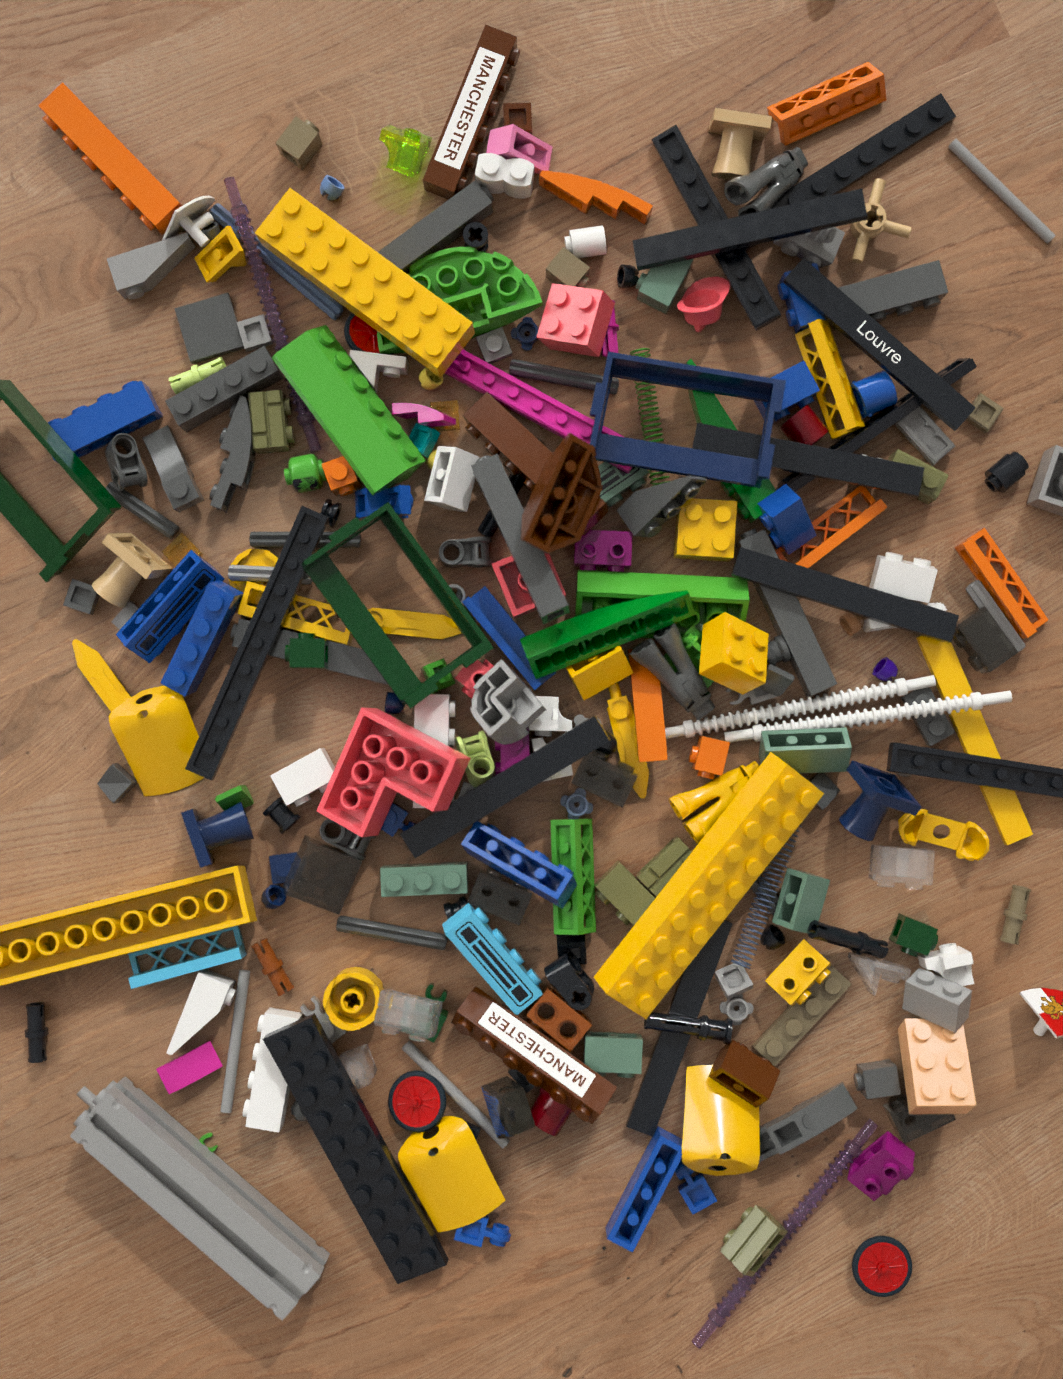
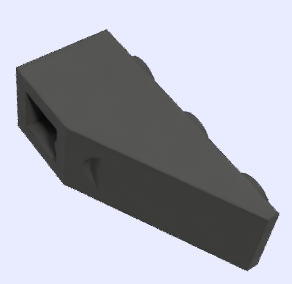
[617,475,707,538]

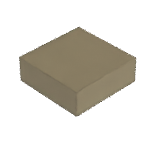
[966,393,1004,433]

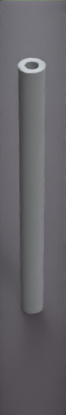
[948,139,1056,244]
[220,970,251,1113]
[402,1040,510,1149]

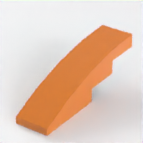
[539,170,653,225]
[628,649,668,762]

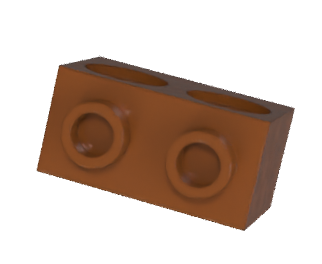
[526,984,592,1052]

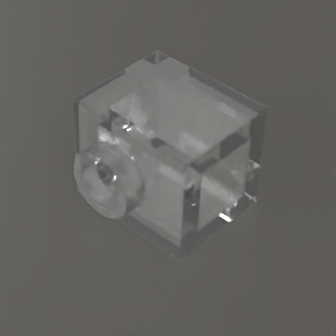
[339,1044,377,1089]

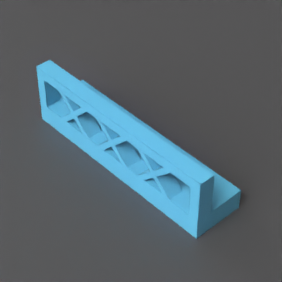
[128,926,247,989]

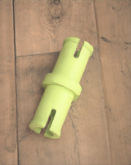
[169,357,227,394]

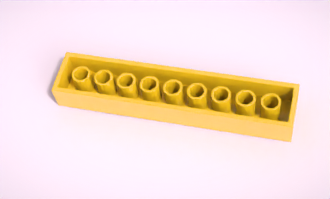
[594,752,824,1019]
[0,865,257,987]

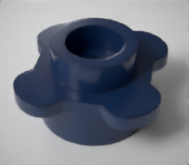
[511,317,539,351]

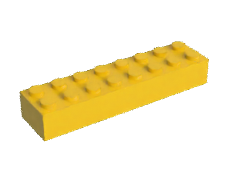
[255,188,475,378]

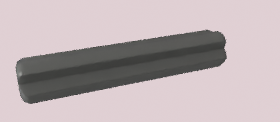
[106,482,179,539]

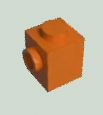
[321,456,362,496]
[689,736,730,780]

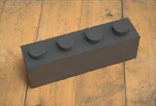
[832,260,948,330]
[165,346,284,432]

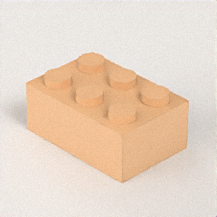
[898,1019,976,1114]

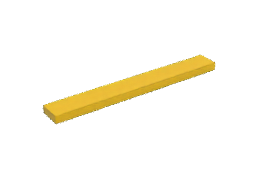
[916,635,1033,845]

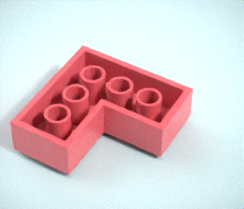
[317,707,471,837]

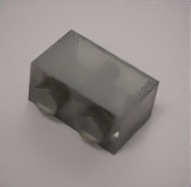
[952,606,1018,673]

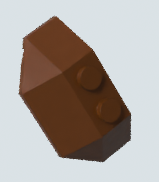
[521,433,603,554]

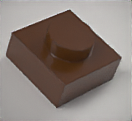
[503,102,532,135]

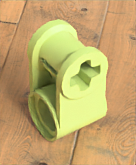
[455,730,495,787]

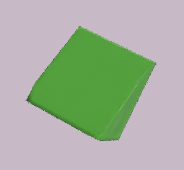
[215,785,254,811]

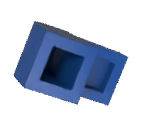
[355,485,413,519]

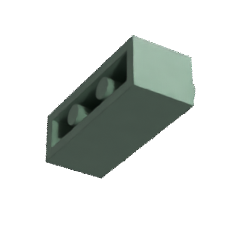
[759,727,852,773]
[380,861,469,897]

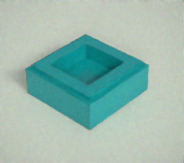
[409,423,441,458]

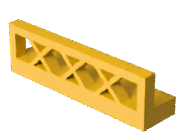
[795,319,865,439]
[237,581,353,646]

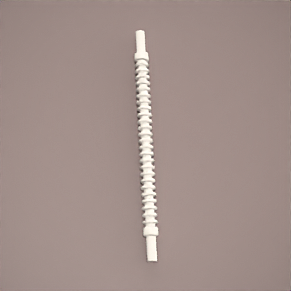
[665,675,936,739]
[724,691,1012,743]

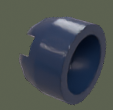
[385,692,405,715]
[261,884,286,910]

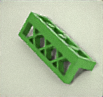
[550,819,596,935]

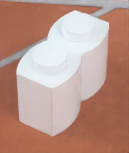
[475,153,534,199]

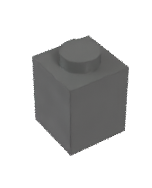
[854,1059,901,1099]

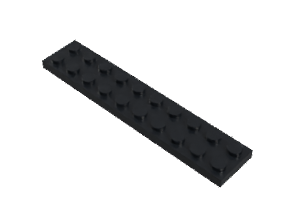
[263,1013,449,1284]

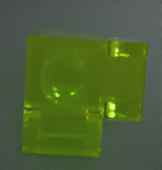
[379,125,432,178]

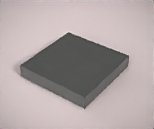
[174,293,244,364]

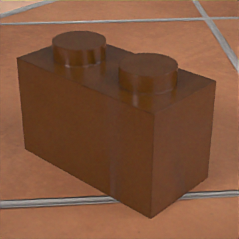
[708,1040,780,1108]

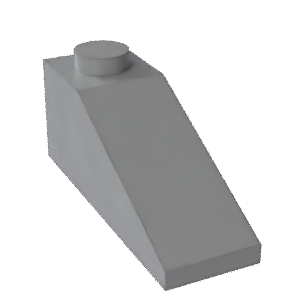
[107,232,195,299]

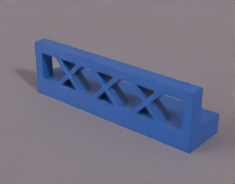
[462,586,556,690]

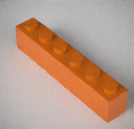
[38,82,182,235]

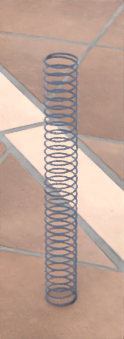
[731,821,804,969]

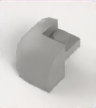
[470,659,547,745]

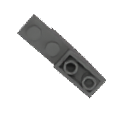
[209,395,256,513]
[759,1082,857,1162]

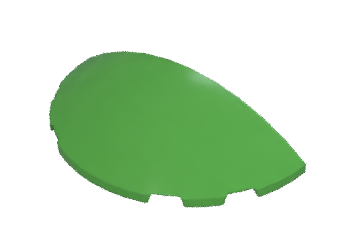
[377,247,543,354]

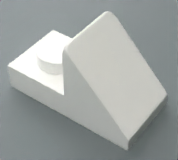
[349,350,409,393]

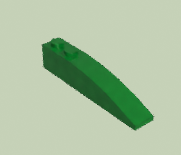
[686,359,776,524]
[520,590,695,679]

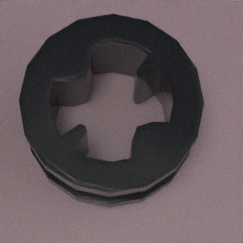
[320,499,342,527]

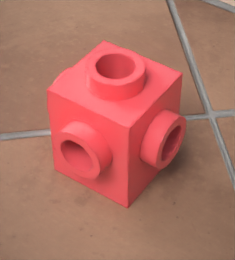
[455,659,494,699]

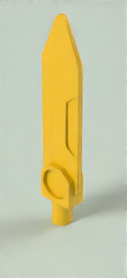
[368,608,462,639]
[72,639,144,718]
[607,683,649,799]

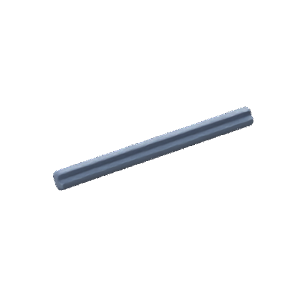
[209,203,344,320]

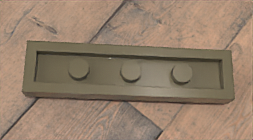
[752,965,852,1067]

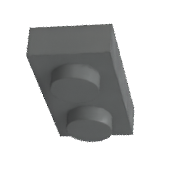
[900,687,955,746]

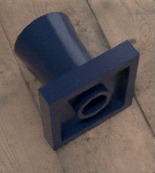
[839,760,922,841]
[181,802,254,868]

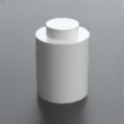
[564,225,607,258]

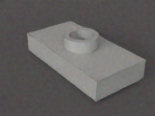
[895,407,955,466]

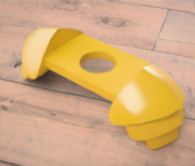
[898,809,989,861]

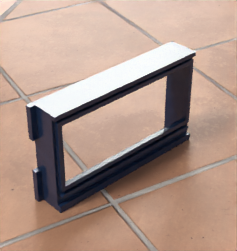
[590,352,786,488]

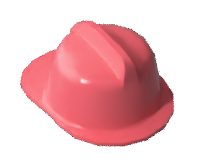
[677,277,730,332]

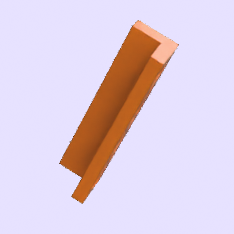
[767,62,887,146]
[775,486,888,568]
[955,528,1048,639]

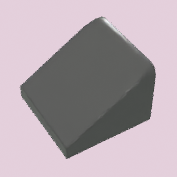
[759,664,795,696]
[809,773,841,810]

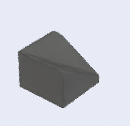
[97,763,138,803]

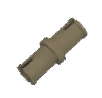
[1000,885,1031,945]

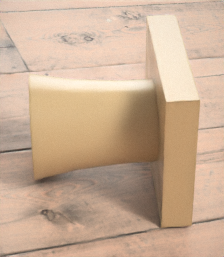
[708,108,772,181]
[92,533,174,608]

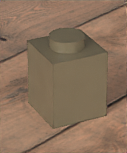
[276,116,322,170]
[545,247,590,288]

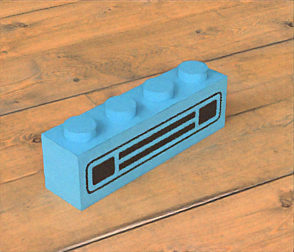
[442,903,543,1015]

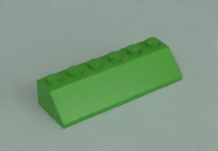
[272,325,426,495]
[575,570,750,639]

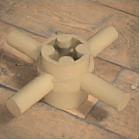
[851,178,911,264]

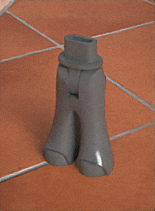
[724,147,808,216]
[629,623,715,720]

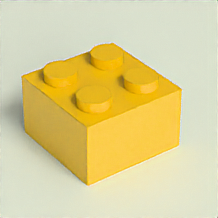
[673,498,737,562]
[699,612,769,695]

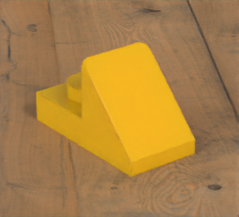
[194,226,247,283]

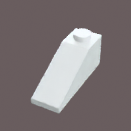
[166,969,237,1055]

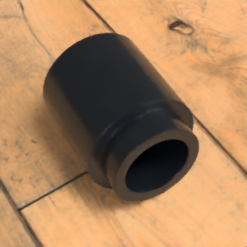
[985,451,1029,493]

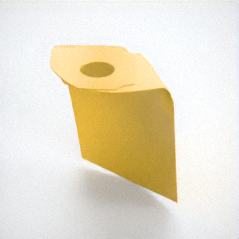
[109,686,204,797]
[682,1065,760,1176]
[398,1116,506,1233]

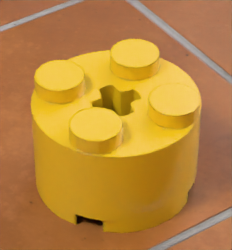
[323,967,384,1031]

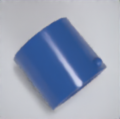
[851,370,897,418]

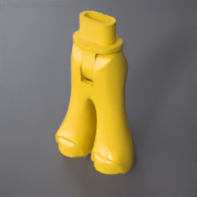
[668,761,759,844]

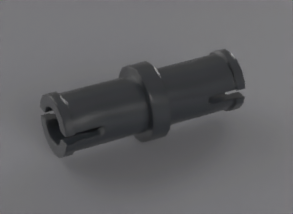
[25,1002,49,1063]

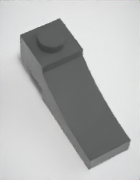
[143,425,204,513]

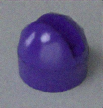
[872,657,898,682]

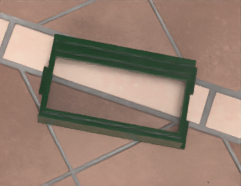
[0,380,122,582]
[301,502,494,709]

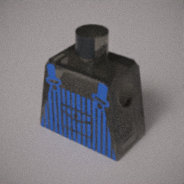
[481,1076,535,1139]

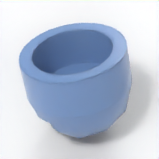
[320,175,345,201]

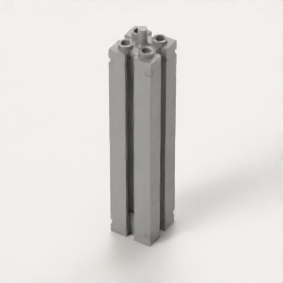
[70,1076,330,1321]

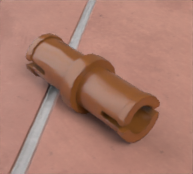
[251,937,294,996]

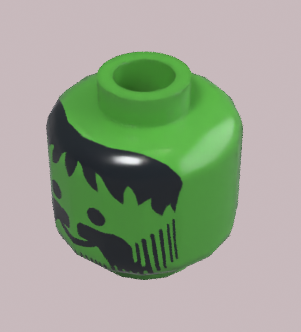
[284,454,327,493]

